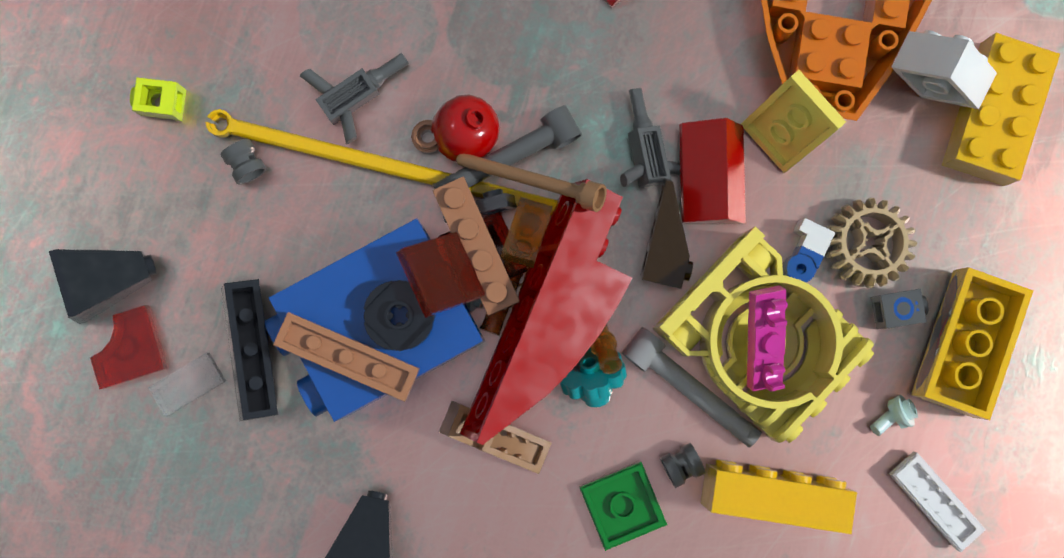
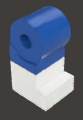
[782,218,835,282]

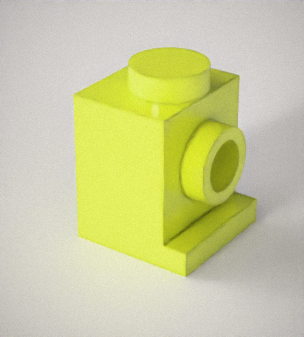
[130,77,186,122]

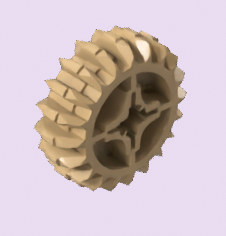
[825,198,918,288]

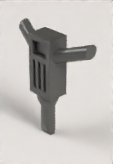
[300,53,409,144]
[620,88,680,188]

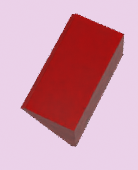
[679,118,746,224]

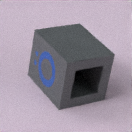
[871,289,929,329]

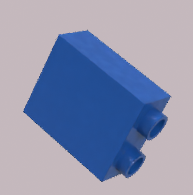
[265,218,486,422]

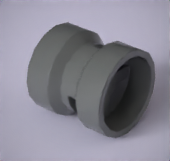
[221,139,267,185]
[660,443,706,488]

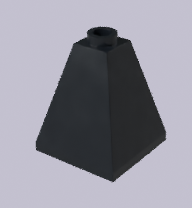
[49,249,157,324]
[325,491,393,558]

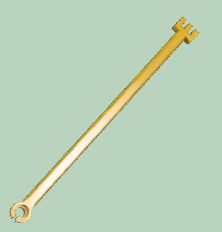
[205,109,558,216]

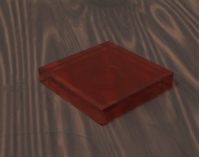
[396,232,486,318]

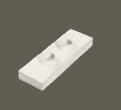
[889,451,986,552]

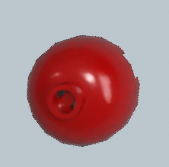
[431,94,500,162]

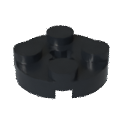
[364,280,436,351]

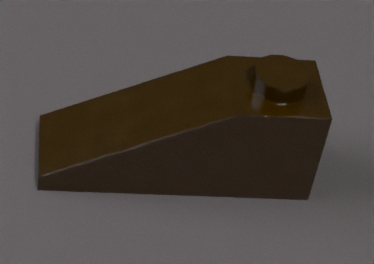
[640,178,693,289]

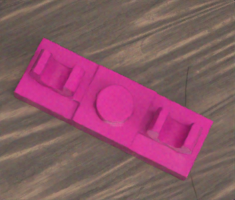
[747,285,788,392]

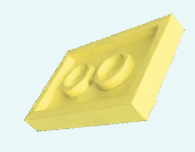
[741,70,846,173]

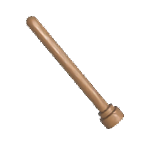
[456,154,607,212]

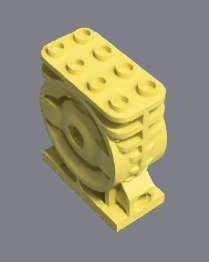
[652,226,874,443]

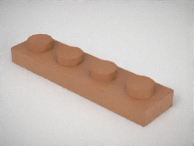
[432,176,520,316]
[273,312,420,402]

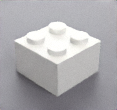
[891,30,997,109]

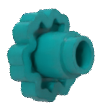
[560,346,627,407]

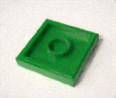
[579,461,667,551]

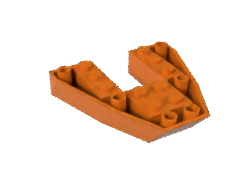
[761,0,932,121]

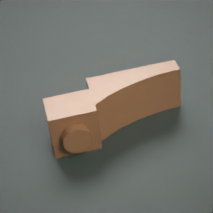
[439,401,552,474]

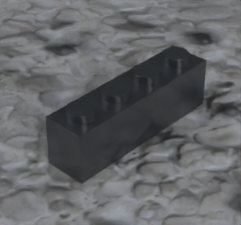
[221,279,278,422]

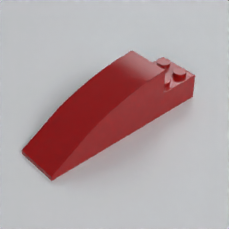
[460,179,632,445]

